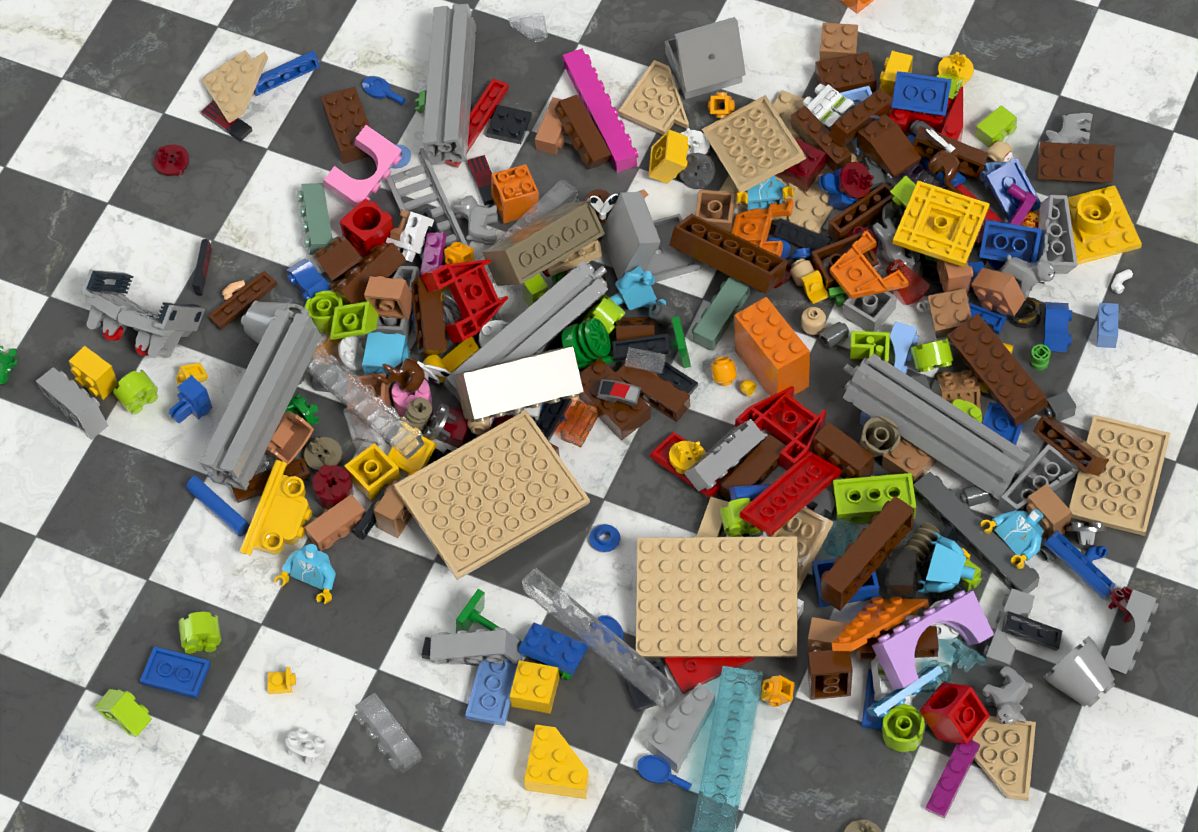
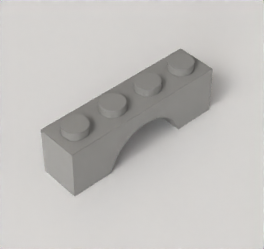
[983,588,1035,670]
[1105,589,1159,674]

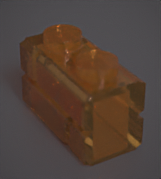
[559,401,598,448]

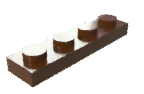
[208,271,277,330]
[231,458,310,503]

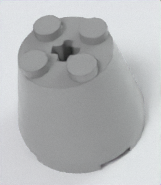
[241,301,303,344]
[1043,636,1115,708]

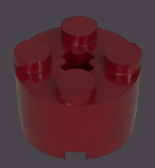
[312,465,354,510]

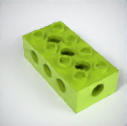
[832,473,916,526]

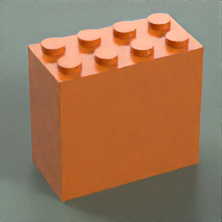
[734,297,810,396]

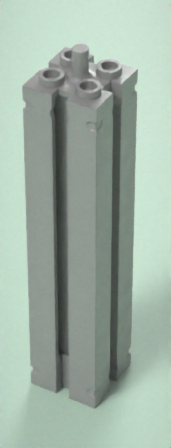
[422,4,476,165]
[443,261,608,404]
[199,308,322,490]
[843,354,1030,500]

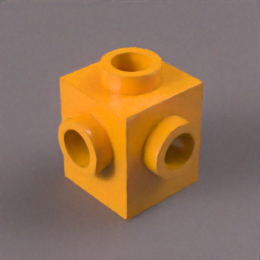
[708,92,735,118]
[444,242,474,264]
[761,675,794,707]

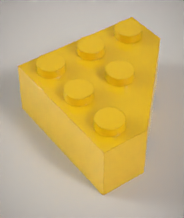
[524,724,590,799]

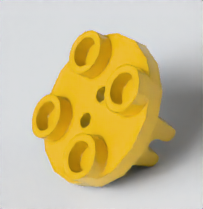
[938,52,974,86]
[669,441,706,474]

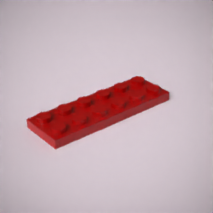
[740,451,841,536]

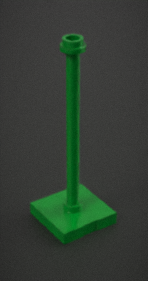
[578,316,691,370]
[456,589,572,680]

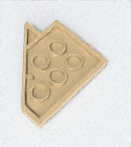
[201,50,268,123]
[618,60,689,135]
[771,507,834,591]
[971,716,1036,801]

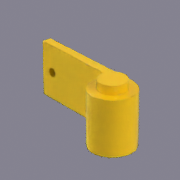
[423,337,480,383]

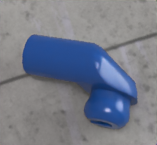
[1084,546,1108,562]

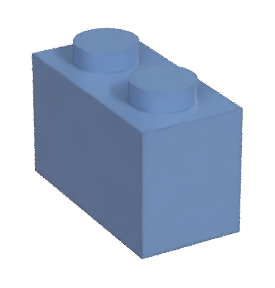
[1096,303,1119,348]

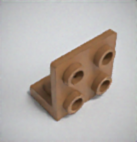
[937,370,981,409]

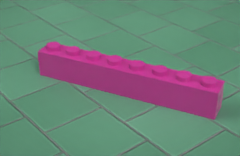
[563,48,639,173]

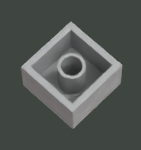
[843,291,897,332]

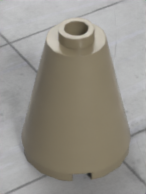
[860,416,900,458]

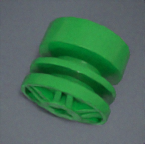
[562,318,611,365]

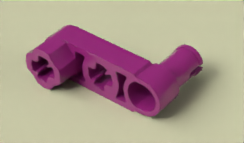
[1006,183,1037,225]

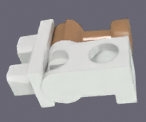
[386,209,434,262]

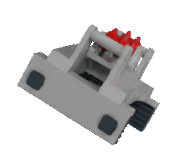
[81,269,205,358]

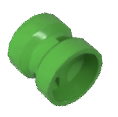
[1030,344,1051,370]

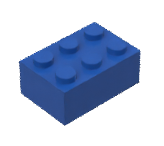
[977,219,1042,263]
[812,558,879,608]

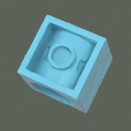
[362,332,410,386]

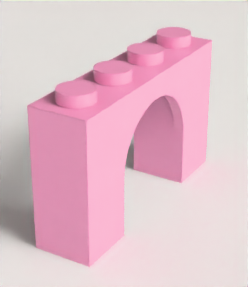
[323,125,402,208]

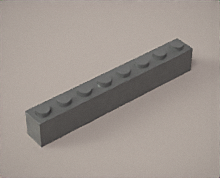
[913,472,1040,594]

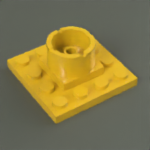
[892,181,990,267]
[1068,185,1142,265]

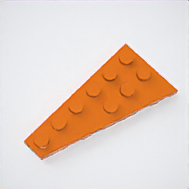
[832,597,929,651]

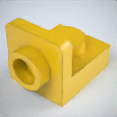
[801,270,829,304]
[176,362,208,385]
[268,667,296,694]

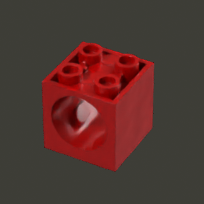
[339,198,394,256]
[919,682,990,745]

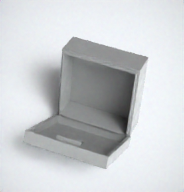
[665,17,746,99]
[602,192,700,283]

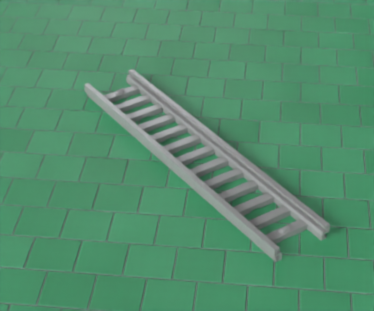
[386,148,502,349]

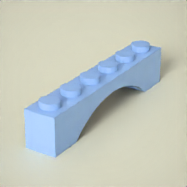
[860,321,919,425]

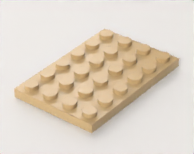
[702,95,806,192]
[1069,415,1170,536]

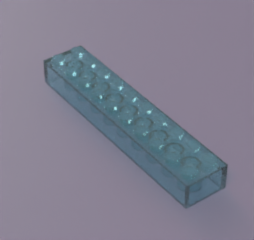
[692,666,763,832]

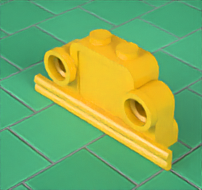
[239,460,312,556]

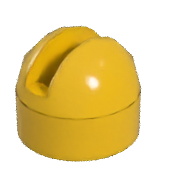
[740,380,757,397]

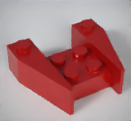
[889,86,963,142]
[421,259,508,343]
[735,386,826,471]

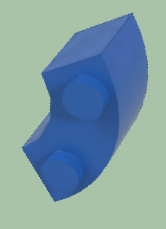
[286,258,331,302]
[1043,302,1072,352]

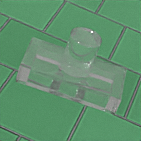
[625,347,666,374]

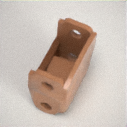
[265,411,314,465]

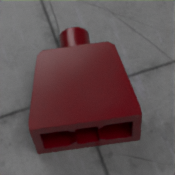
[427,408,471,448]

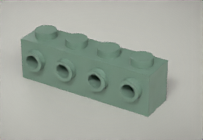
[297,183,332,255]
[692,276,750,351]

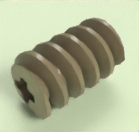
[401,397,432,434]
[901,522,940,566]

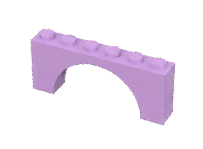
[872,590,994,690]

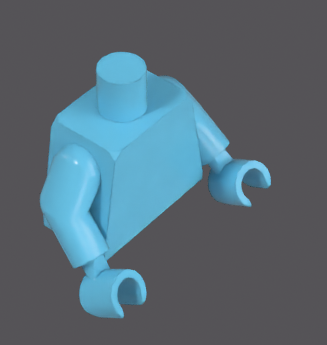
[609,266,666,310]
[917,533,975,594]

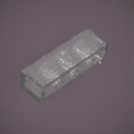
[355,692,422,774]

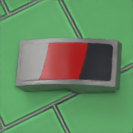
[596,379,641,407]

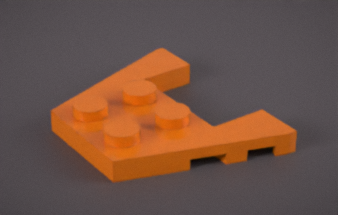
[732,198,794,257]
[830,231,909,299]

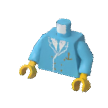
[737,175,794,211]
[980,509,1044,569]
[274,544,336,604]

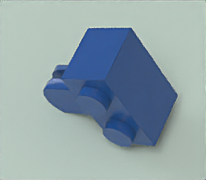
[818,168,857,211]
[169,375,213,423]

